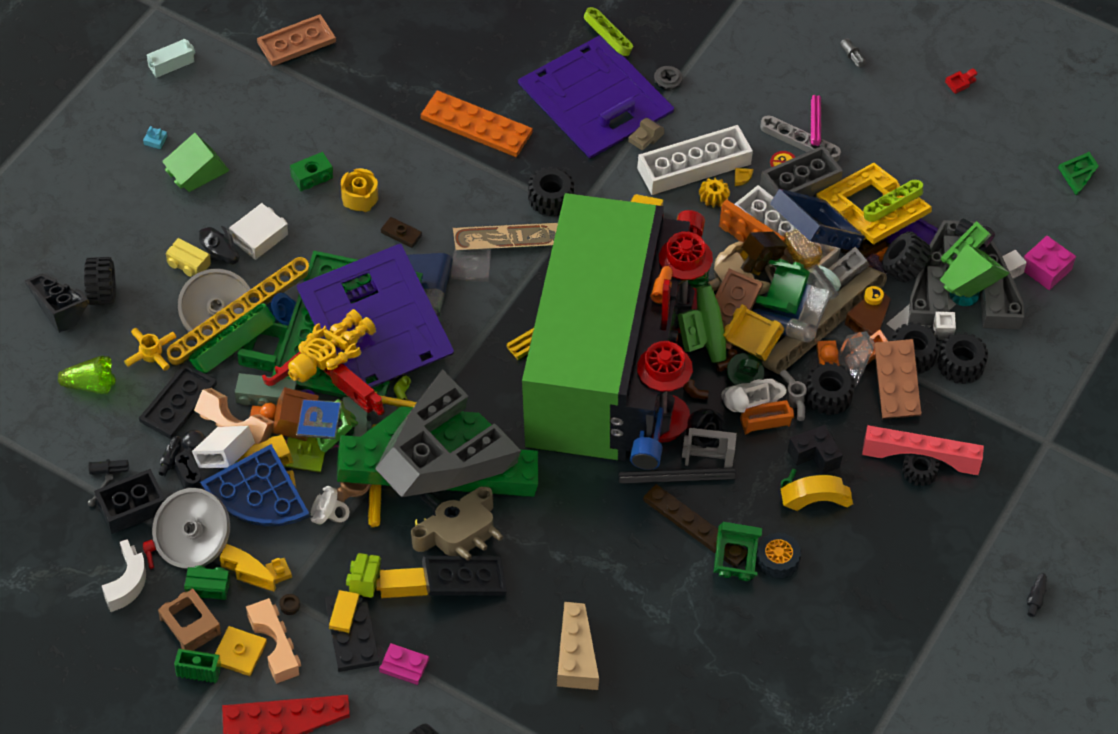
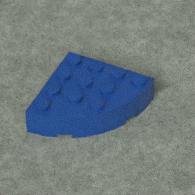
[200,444,310,526]

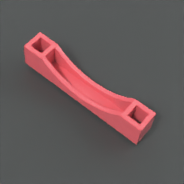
[862,425,984,475]

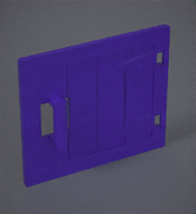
[518,35,674,158]
[297,244,454,388]

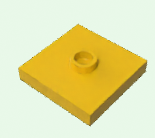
[215,626,267,676]

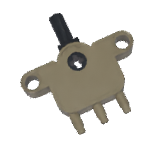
[411,487,503,560]

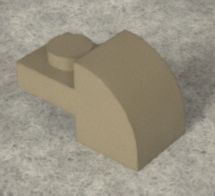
[628,118,664,151]

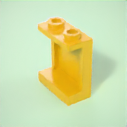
[723,304,784,361]

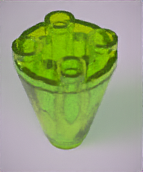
[58,356,116,394]

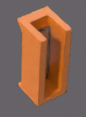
[740,400,794,435]

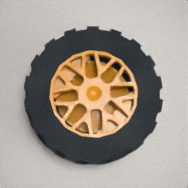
[756,532,801,578]

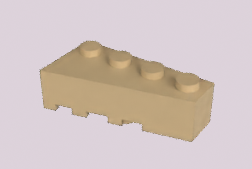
[557,602,599,690]

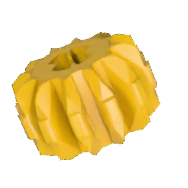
[699,177,730,208]

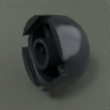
[686,408,725,448]

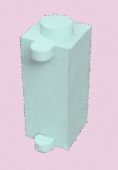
[147,39,195,78]

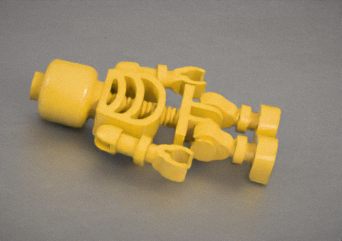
[288,309,376,382]

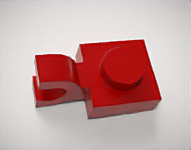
[945,68,977,94]

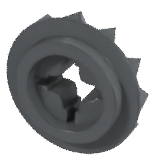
[654,66,682,90]

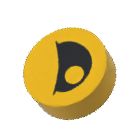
[864,286,884,305]

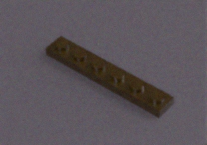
[643,484,747,569]

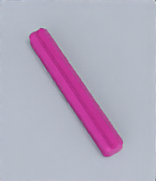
[811,95,821,146]

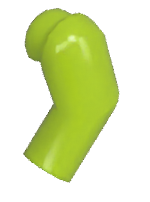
[393,376,411,401]

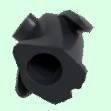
[199,226,240,265]

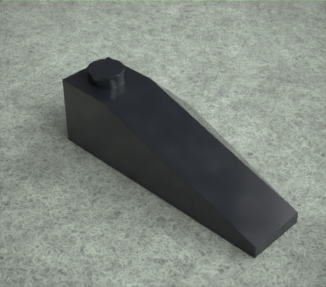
[25,273,89,333]

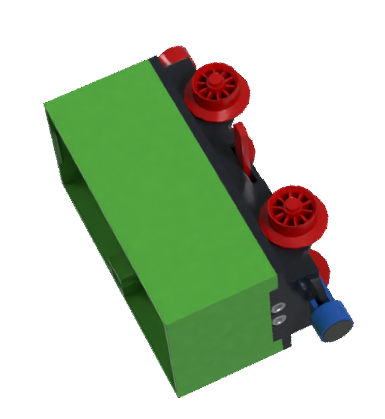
[522,193,713,470]

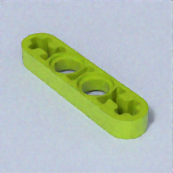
[584,7,633,56]
[863,180,923,222]

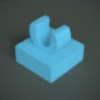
[143,126,168,149]

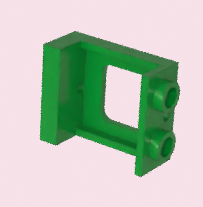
[237,323,288,373]
[713,522,762,581]

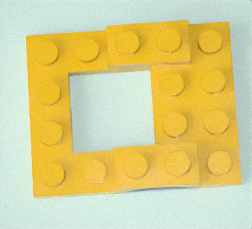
[816,163,932,244]

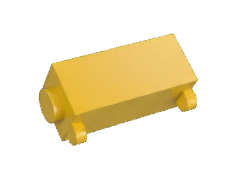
[376,568,428,598]

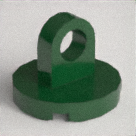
[726,353,764,386]

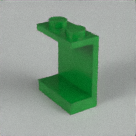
[756,259,810,315]

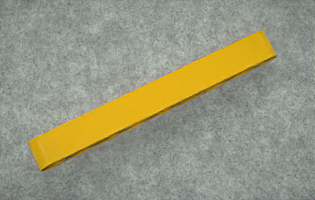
[167,257,309,365]

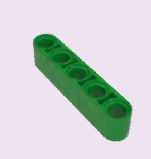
[188,303,276,374]

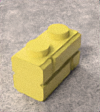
[166,238,211,277]

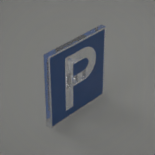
[296,399,342,439]

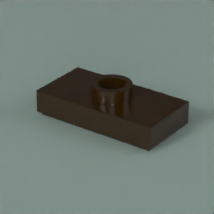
[381,217,422,248]

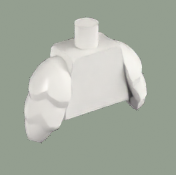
[721,379,787,413]

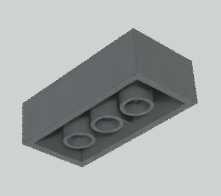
[760,146,843,197]

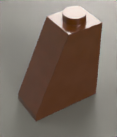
[845,293,891,340]

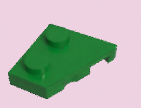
[1058,152,1099,195]

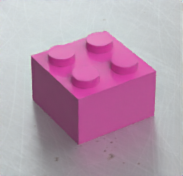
[1024,236,1076,290]

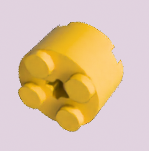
[341,168,378,212]

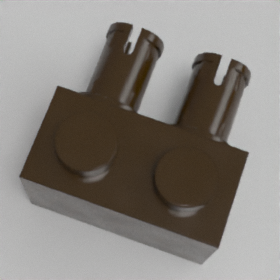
[741,231,787,273]

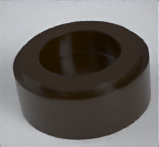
[279,594,300,615]

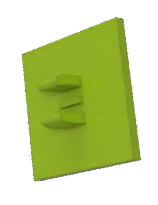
[284,435,325,473]

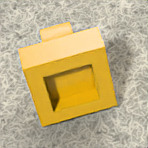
[265,558,292,584]

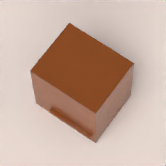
[272,387,319,441]

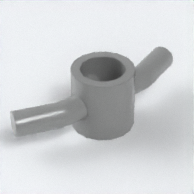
[780,369,807,421]

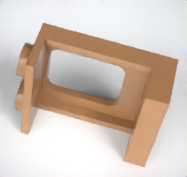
[158,589,221,651]

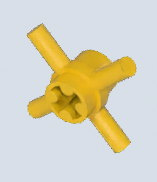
[124,328,177,371]

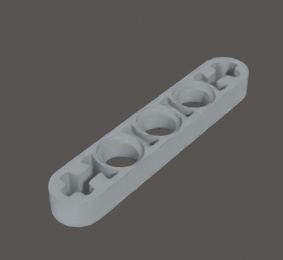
[760,116,841,162]

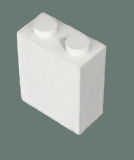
[229,203,288,260]
[192,426,255,468]

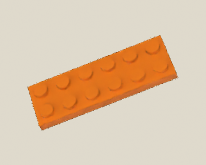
[421,90,533,157]

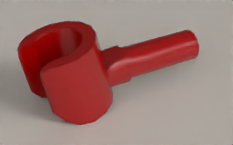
[143,539,156,569]

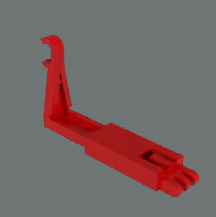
[262,351,385,415]

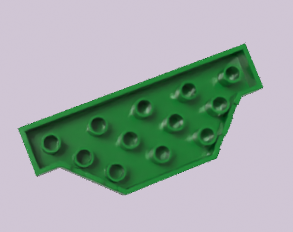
[337,406,538,497]

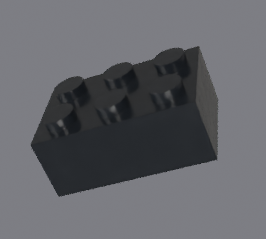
[94,469,166,534]

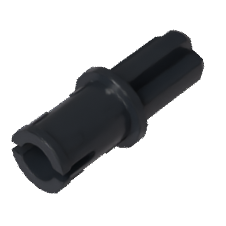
[88,459,129,475]

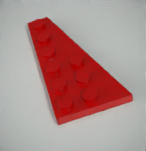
[222,695,350,734]

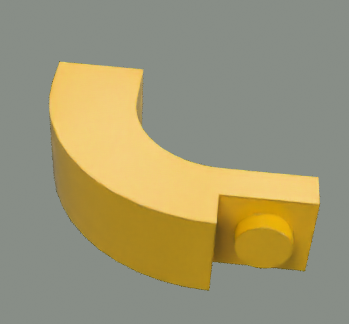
[781,475,853,511]

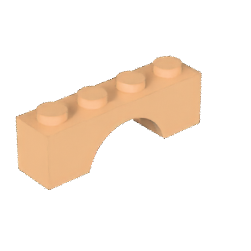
[194,388,274,445]
[246,598,301,684]

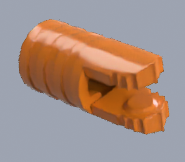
[650,266,673,303]

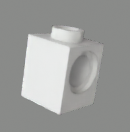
[1002,250,1027,279]
[933,312,956,340]

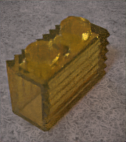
[784,229,823,268]

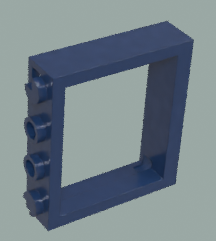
[770,189,865,251]

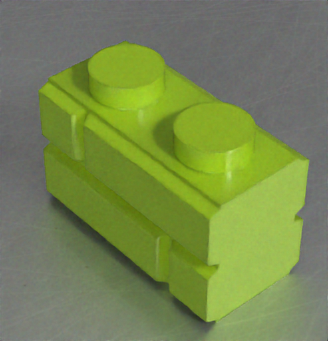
[346,553,381,598]

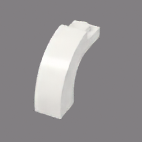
[102,539,146,612]

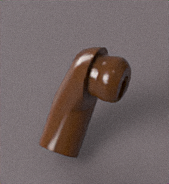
[715,349,738,372]
[683,379,709,400]

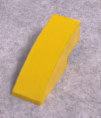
[220,544,276,591]

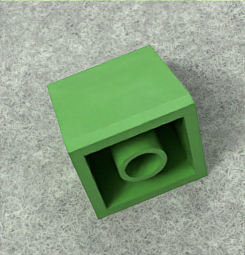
[162,133,229,192]
[940,244,1010,298]

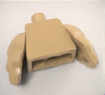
[708,241,771,295]

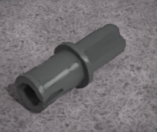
[840,38,866,67]

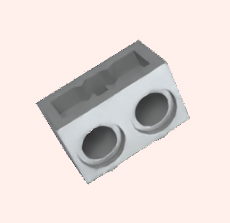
[828,247,870,289]

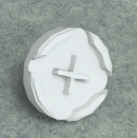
[310,486,350,525]

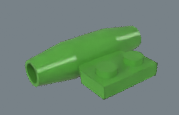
[677,285,726,362]

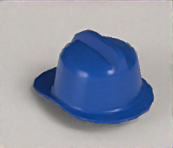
[266,292,296,326]

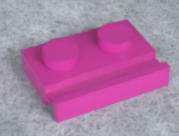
[379,643,429,685]

